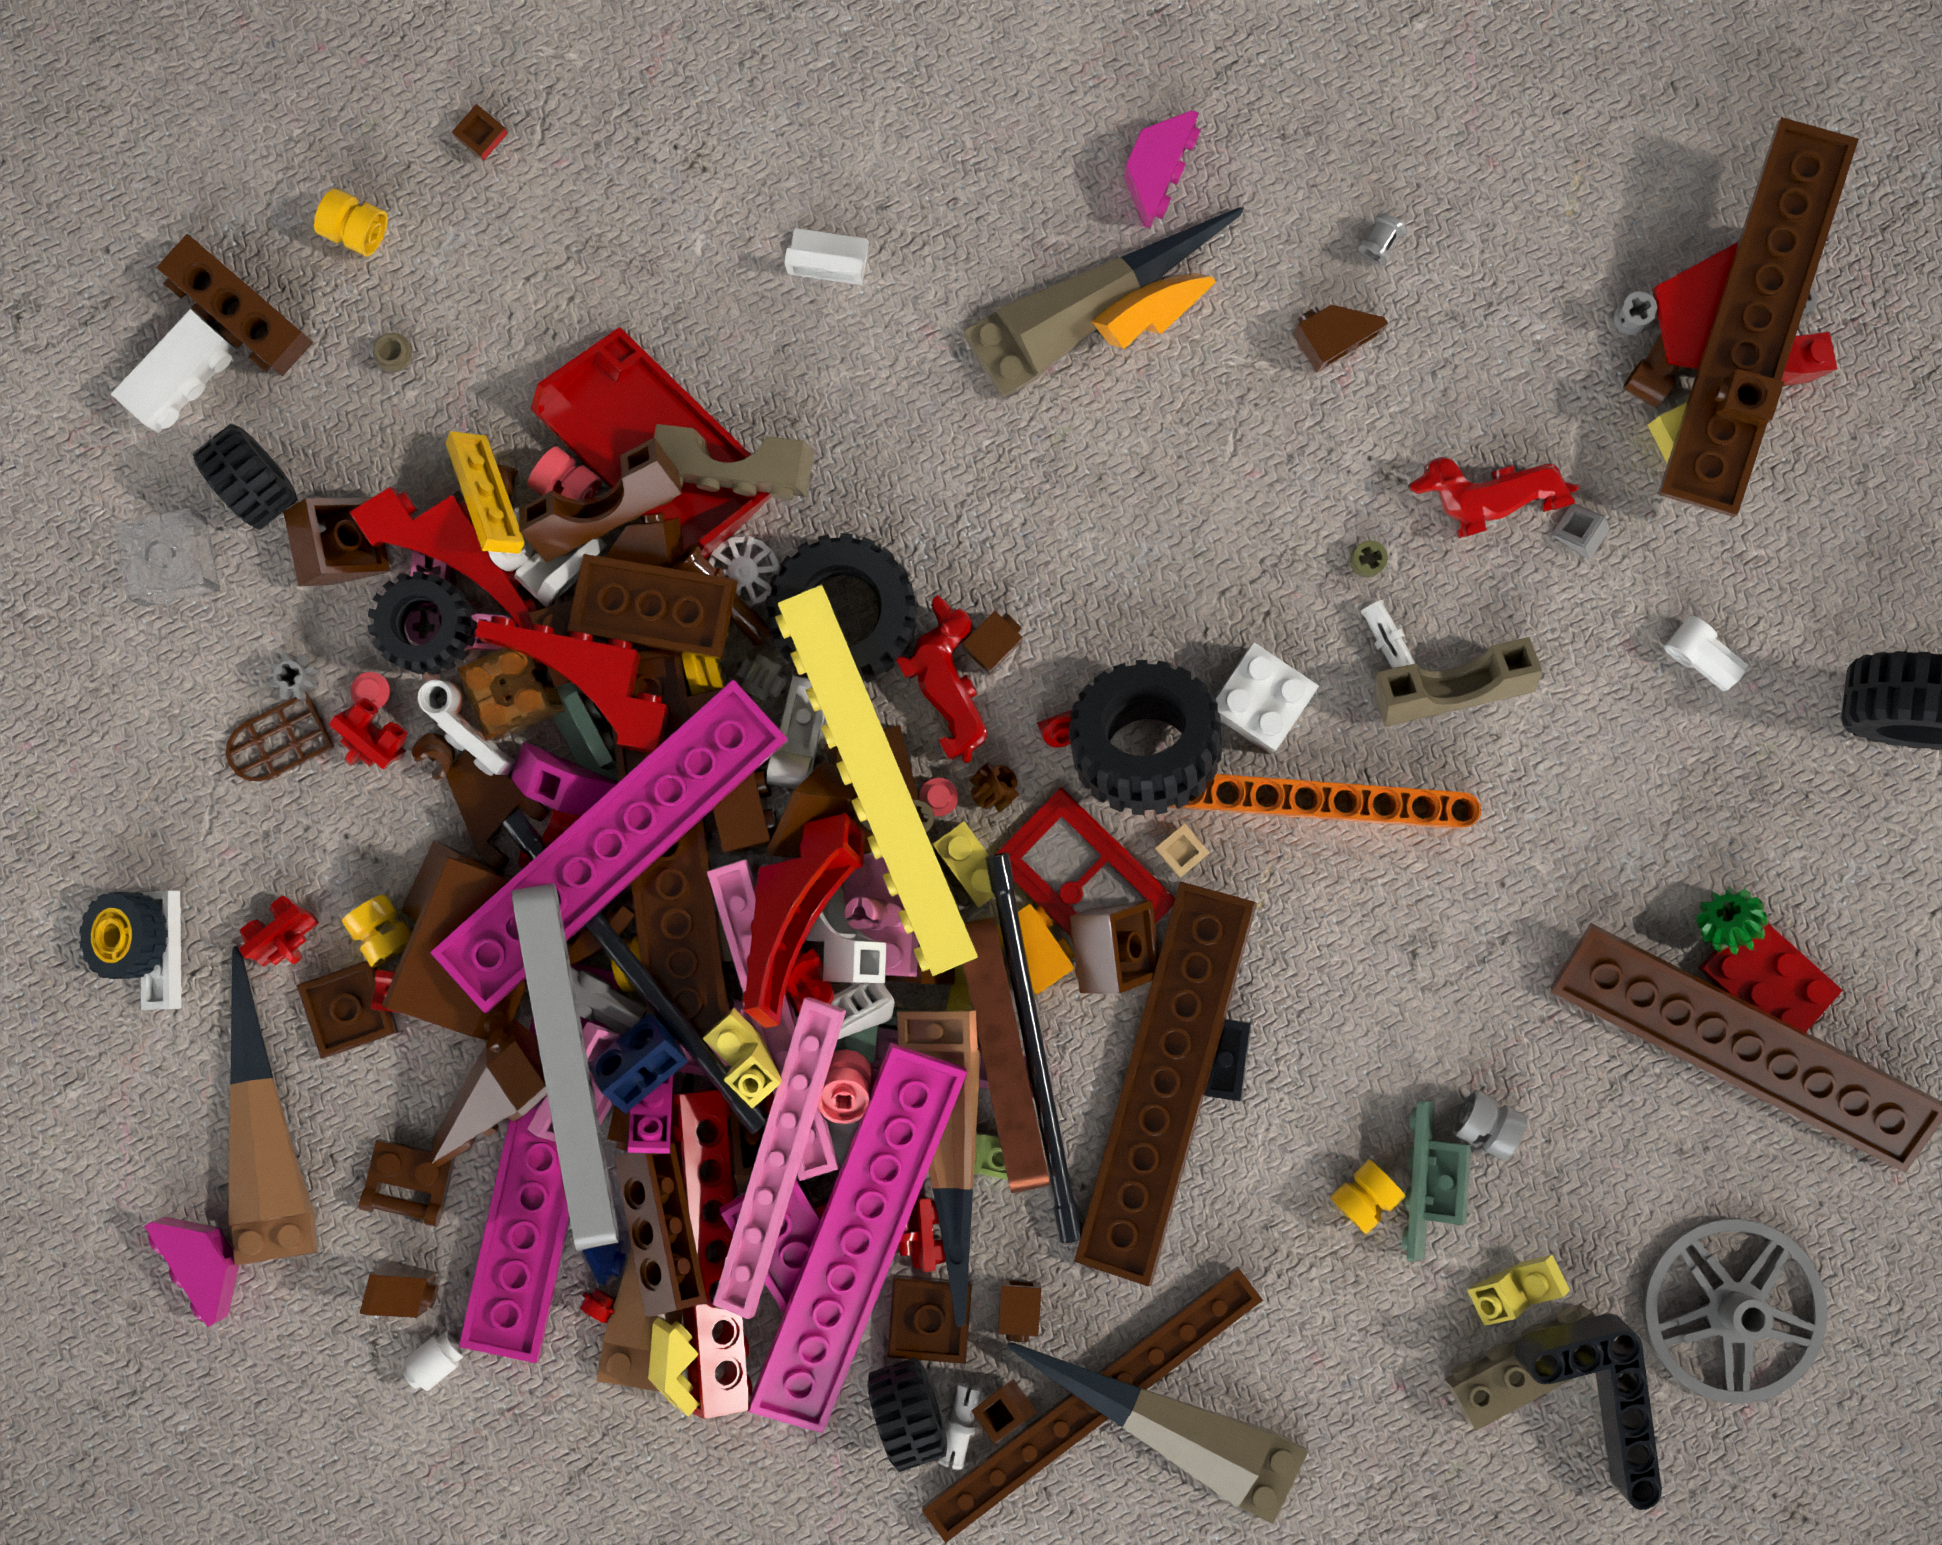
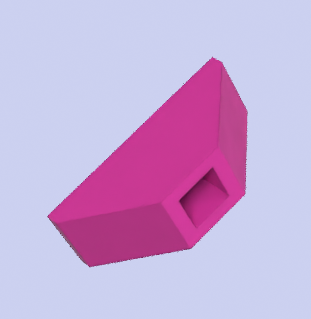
[1124,110,1201,229]
[511,742,619,816]
[628,1075,673,1154]
[144,1217,239,1327]

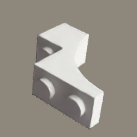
[805,886,886,983]

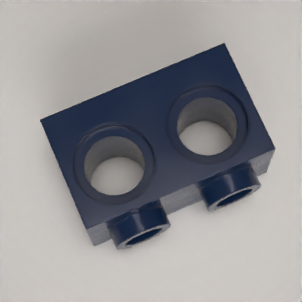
[588,1013,688,1114]

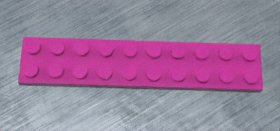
[430,679,788,1013]
[459,963,621,1363]
[749,1043,967,1433]

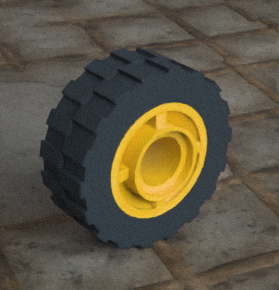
[79,892,168,979]

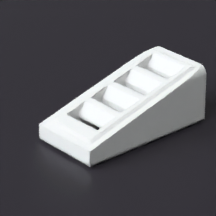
[831,983,894,1039]

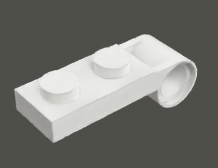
[766,676,825,790]
[418,680,516,776]

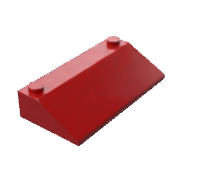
[530,327,771,559]

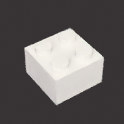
[1215,642,1319,754]

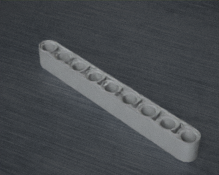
[512,883,619,1251]

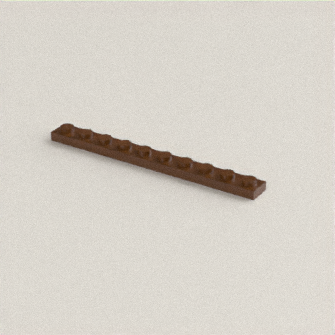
[922,1266,1263,1543]

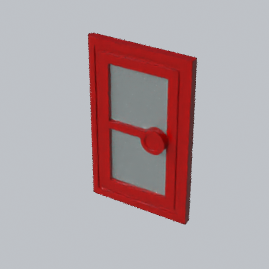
[996,787,1175,936]

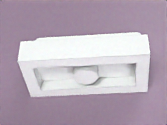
[784,228,869,286]
[514,538,607,607]

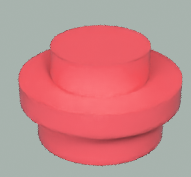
[350,672,391,709]
[919,778,958,817]

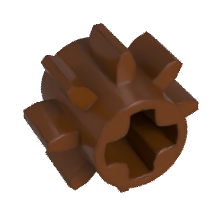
[969,762,1019,813]

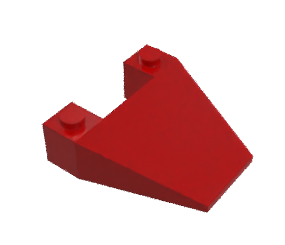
[1652,241,1838,386]

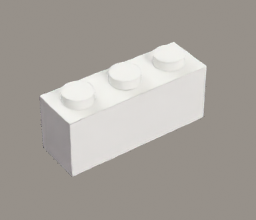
[111,309,237,433]

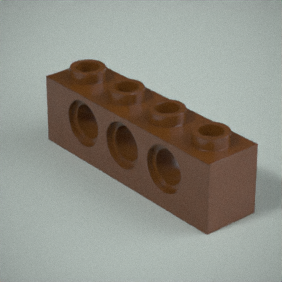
[156,234,313,376]
[614,1143,707,1318]

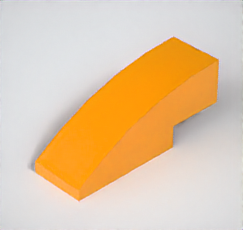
[1091,273,1216,349]

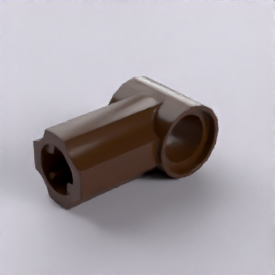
[1623,333,1680,409]

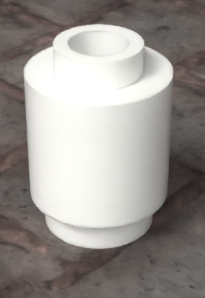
[402,1331,465,1391]

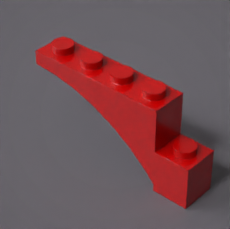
[349,487,540,629]
[475,616,670,754]
[743,813,865,1028]

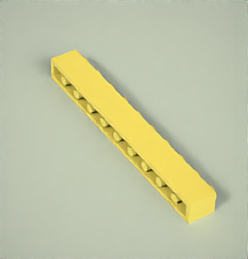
[775,585,978,976]

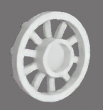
[709,536,780,608]

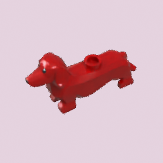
[1408,457,1579,538]
[896,595,988,763]

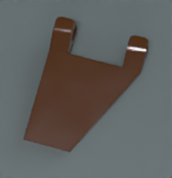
[446,750,549,870]

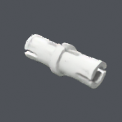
[1360,600,1419,669]
[938,1383,983,1470]

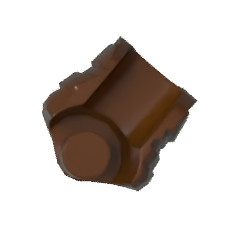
[412,733,455,780]

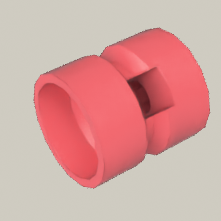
[527,446,602,500]
[818,1049,872,1124]

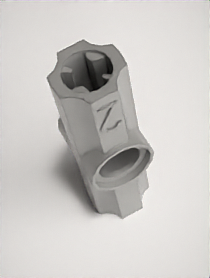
[526,967,647,1034]

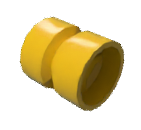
[314,188,388,257]
[341,894,412,968]
[1329,1159,1406,1235]

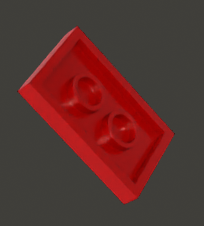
[1698,923,1843,1032]

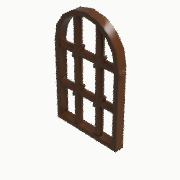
[226,692,334,782]

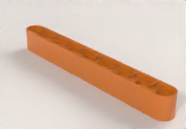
[1167,774,1481,829]

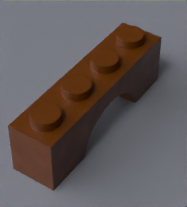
[519,438,682,563]

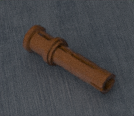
[671,544,771,646]

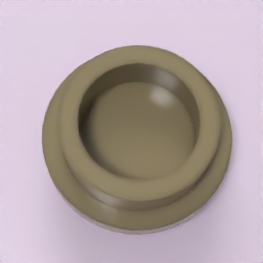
[373,333,413,372]

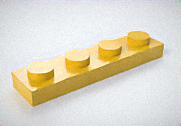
[445,431,525,554]

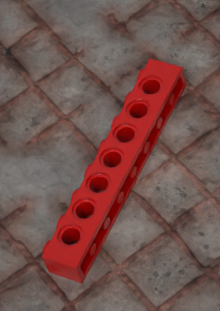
[670,1088,752,1419]

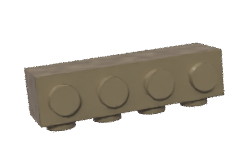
[1444,1305,1595,1431]

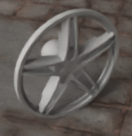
[1643,1218,1827,1404]

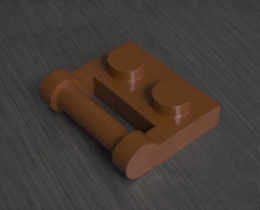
[359,1139,456,1227]

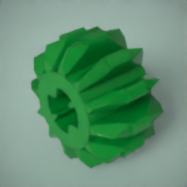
[1696,886,1768,955]

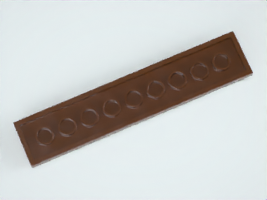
[1657,117,1859,517]
[612,649,730,1045]
[1074,881,1257,1287]
[1551,923,1942,1173]

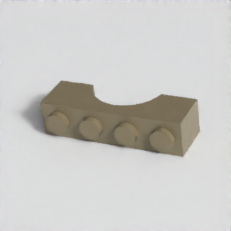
[654,424,815,501]
[1373,637,1542,727]

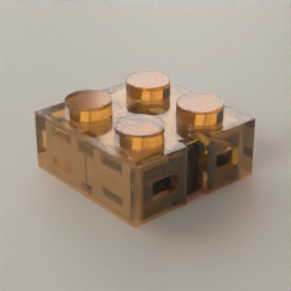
[458,647,565,741]

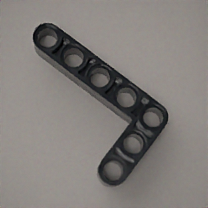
[1514,1313,1662,1510]

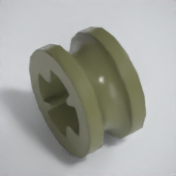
[1350,540,1388,578]

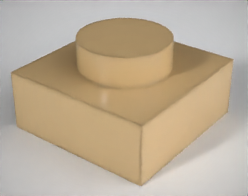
[1154,823,1210,878]

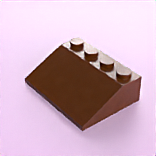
[382,855,527,1040]

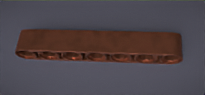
[963,916,1050,1194]

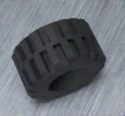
[193,423,298,530]
[368,572,477,675]
[867,1357,948,1472]

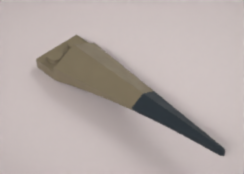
[963,207,1244,399]
[1007,1342,1308,1524]

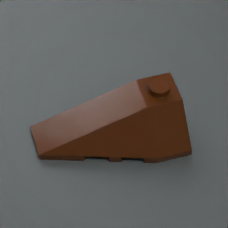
[432,1019,547,1167]

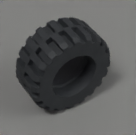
[766,533,917,683]
[1841,651,1942,750]
[1069,660,1222,815]

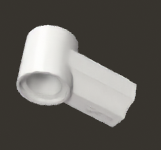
[1664,616,1748,692]

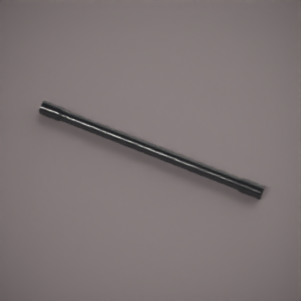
[501,811,769,1135]
[985,852,1082,1243]

